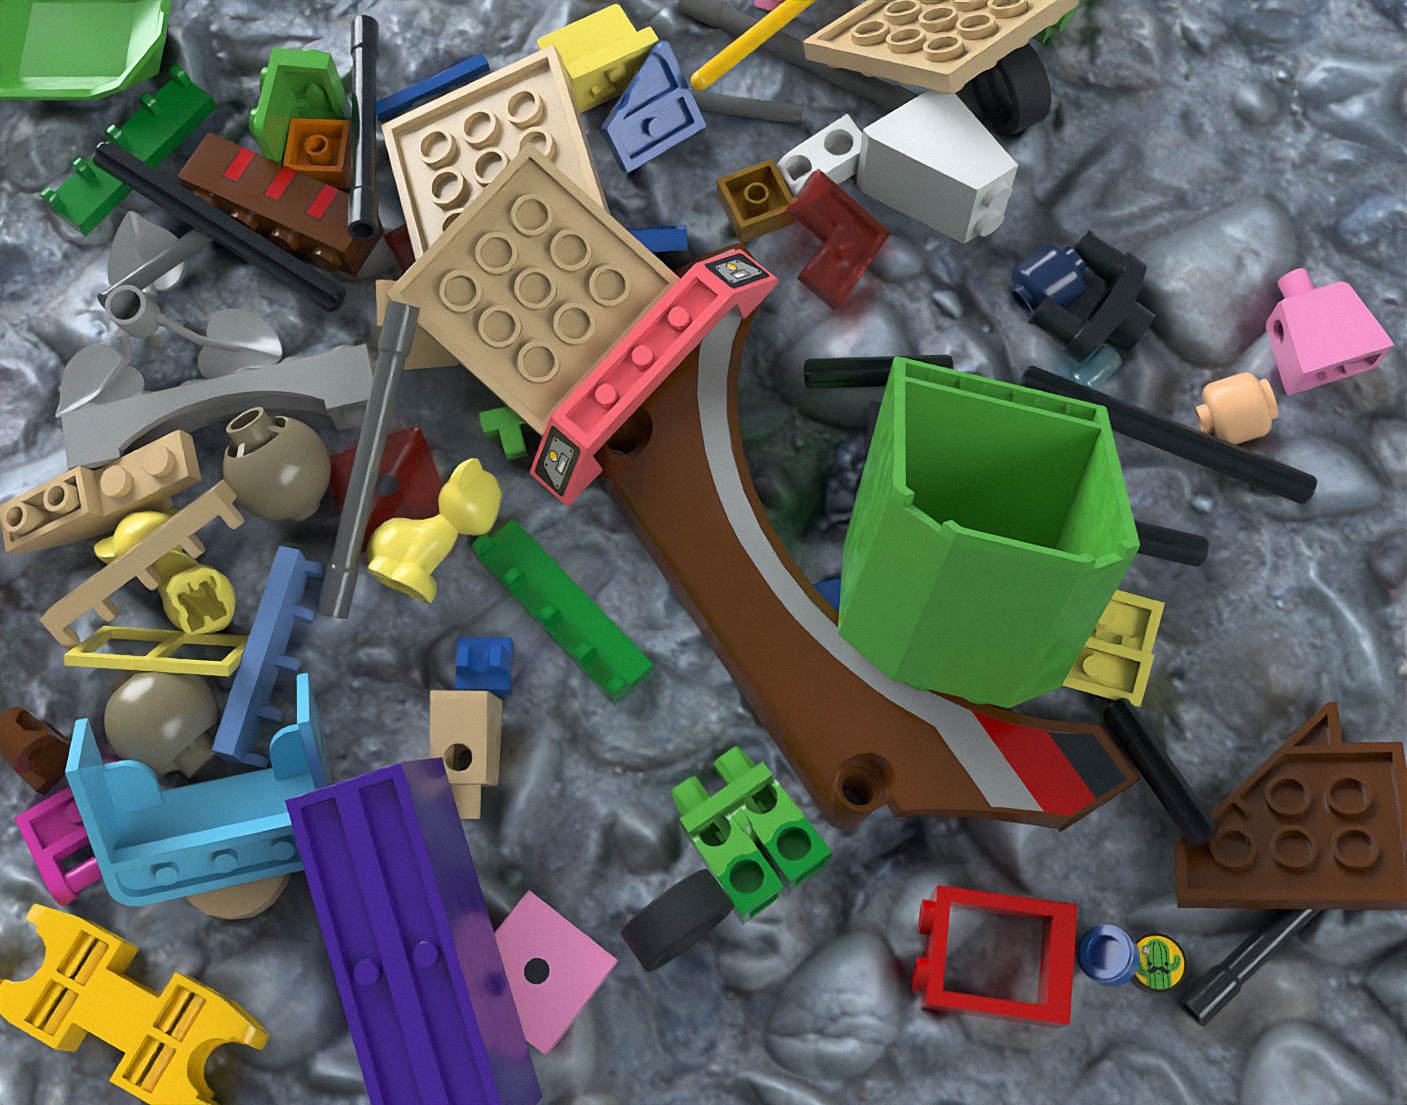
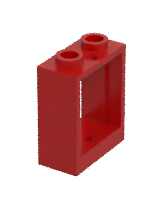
[912,885,1077,1028]

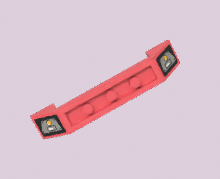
[529,249,779,508]

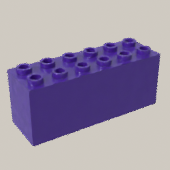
[285,757,543,1105]

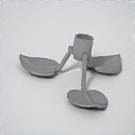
[55,211,284,421]

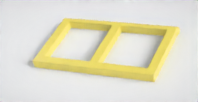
[64,626,249,677]

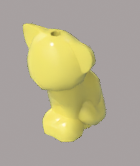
[367,458,502,604]
[94,508,236,635]

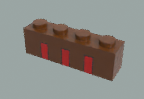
[177,132,385,277]

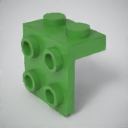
[249,48,352,165]

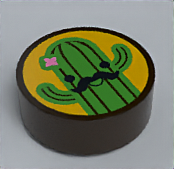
[1130,933,1187,994]

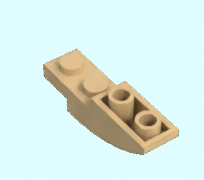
[0,429,202,555]

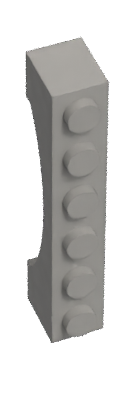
[61,344,376,471]

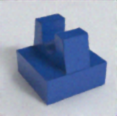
[455,637,514,695]

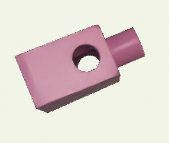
[1266,268,1394,396]

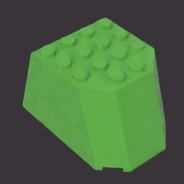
[838,356,1140,708]

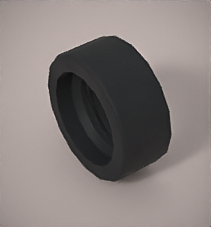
[972,42,1052,134]
[620,869,734,972]

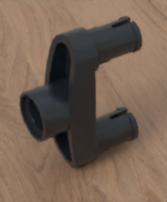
[1028,230,1155,364]

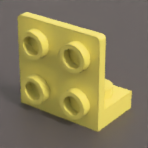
[537,4,659,114]

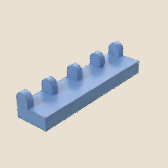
[211,546,327,770]

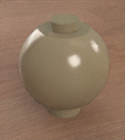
[223,407,331,521]
[104,670,220,779]

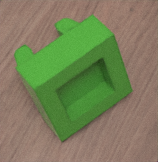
[479,406,534,461]

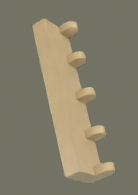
[38,479,244,650]

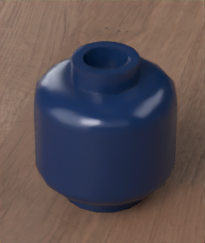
[1009,244,1086,317]

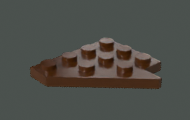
[1174,701,1407,910]

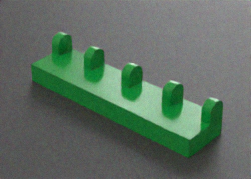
[40,64,217,237]
[471,518,654,705]

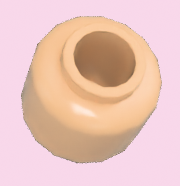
[1195,372,1279,445]

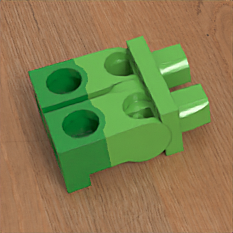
[671,746,832,925]

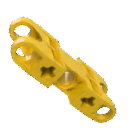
[0,903,271,1105]

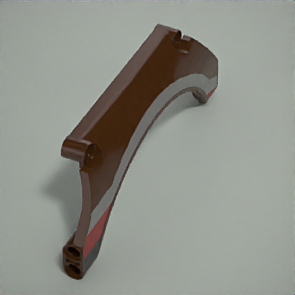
[593,243,1141,832]

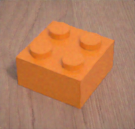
[283,118,352,189]

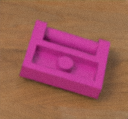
[14,760,119,906]

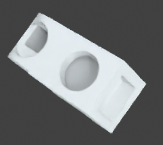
[777,114,862,205]

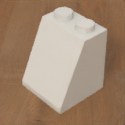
[856,89,1018,244]

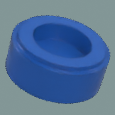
[1077,924,1140,987]

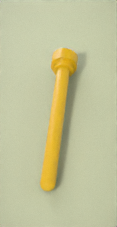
[691,0,816,91]

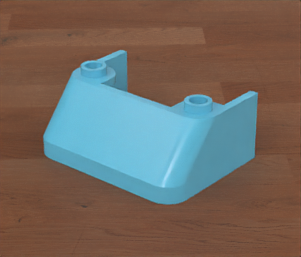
[65,673,333,906]

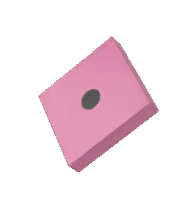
[494,890,619,1056]

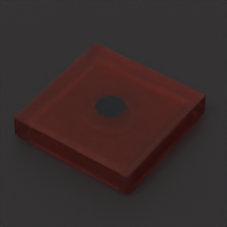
[330,424,443,553]

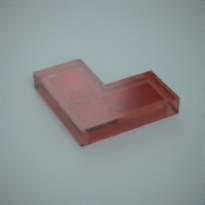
[786,168,891,310]

